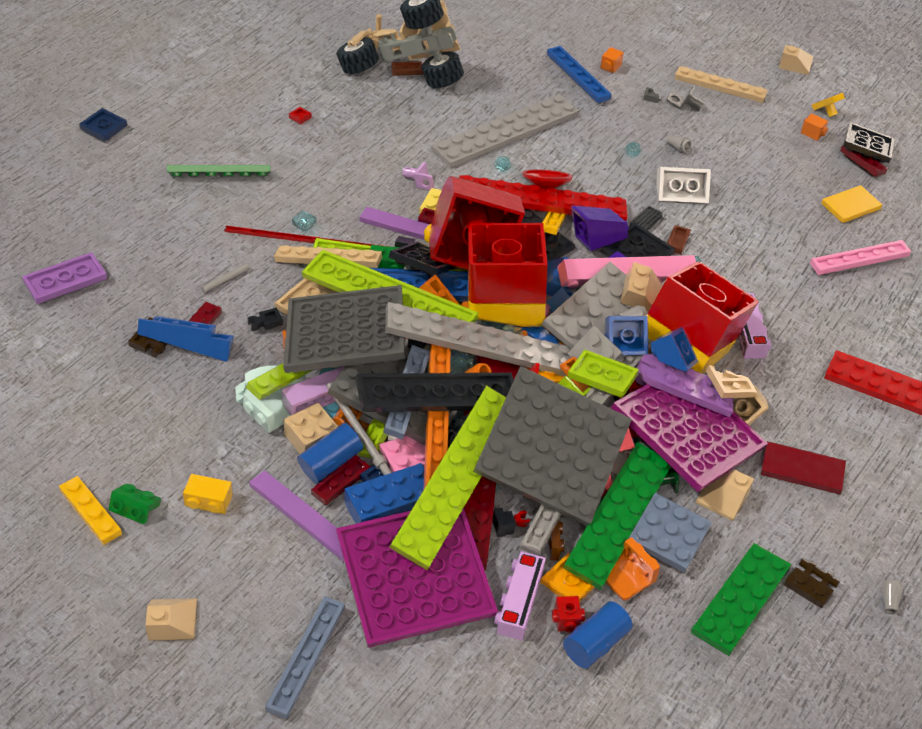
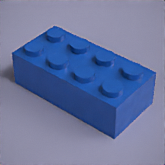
[345,463,424,524]

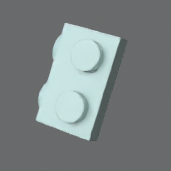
[243,391,291,433]

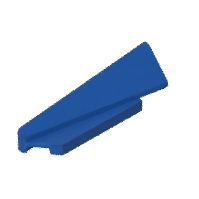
[138,317,234,362]

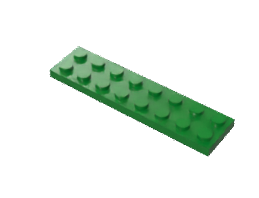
[563,442,671,590]

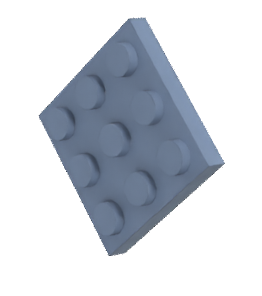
[629,493,712,573]

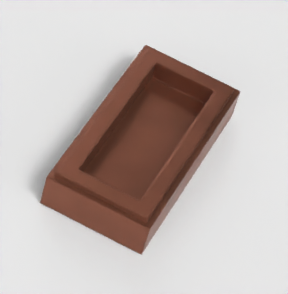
[391,61,423,76]
[667,225,691,255]

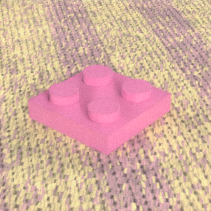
[380,436,425,472]

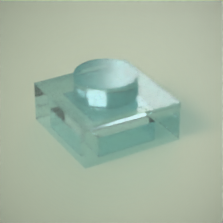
[292,210,317,232]

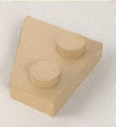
[705,365,757,398]

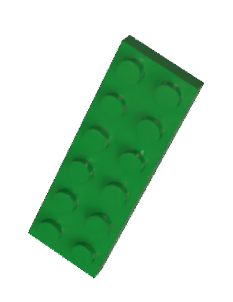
[691,543,791,656]

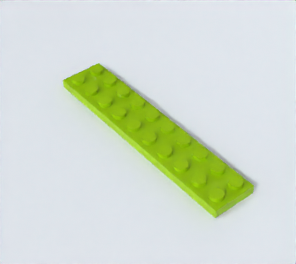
[301,249,479,323]
[389,386,506,570]

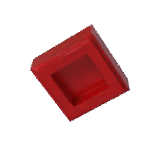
[289,106,312,125]

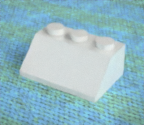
[656,167,711,203]

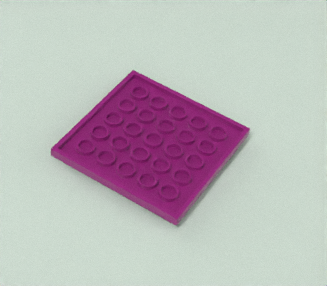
[611,384,768,492]
[336,508,498,648]

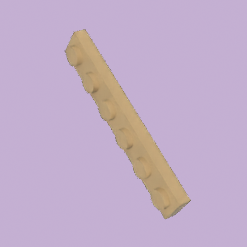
[675,66,768,103]
[274,245,382,268]

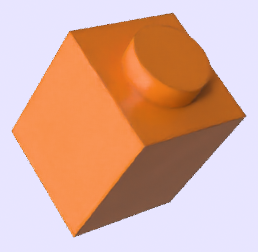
[600,47,624,73]
[801,113,828,141]

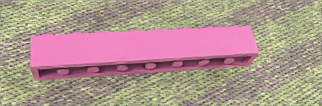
[557,255,696,288]

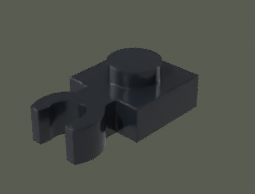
[247,307,283,331]

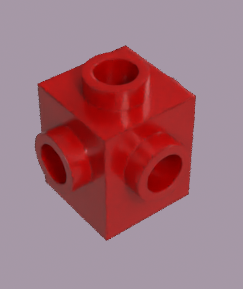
[552,596,585,633]

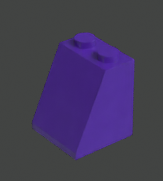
[571,206,629,251]

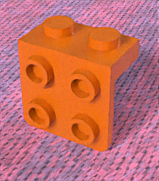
[605,537,660,601]

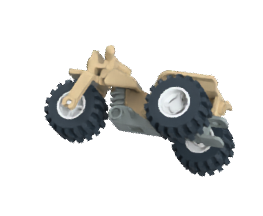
[336,0,464,88]

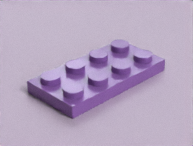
[22,252,107,304]

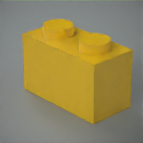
[183,474,233,514]

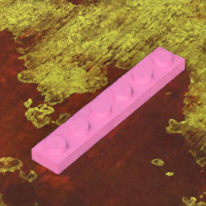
[810,240,911,275]

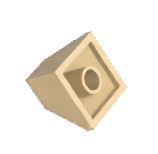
[779,45,814,75]
[733,385,769,425]
[696,470,754,521]
[145,598,197,640]

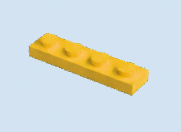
[59,476,122,545]

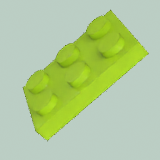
[568,349,639,398]

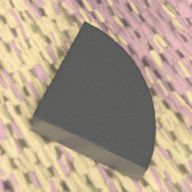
[643,87,659,103]

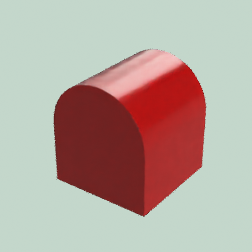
[429,176,525,270]

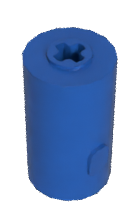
[297,423,363,484]
[563,601,633,669]

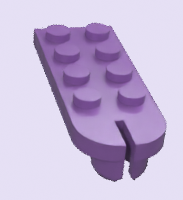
[635,354,733,417]

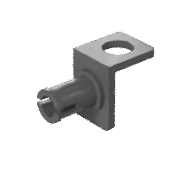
[666,86,704,111]

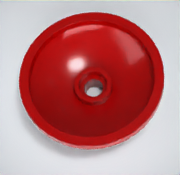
[522,169,573,188]

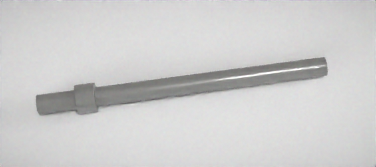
[326,382,392,475]

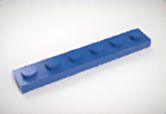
[547,46,612,103]

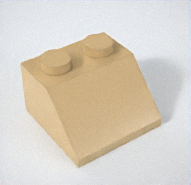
[620,262,662,312]

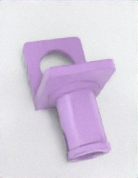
[403,162,434,190]

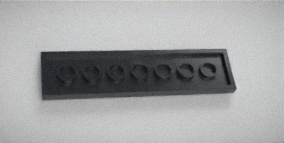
[355,372,514,412]

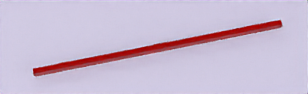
[224,225,391,247]

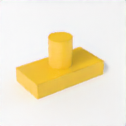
[812,93,845,117]

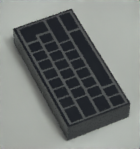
[629,206,663,231]

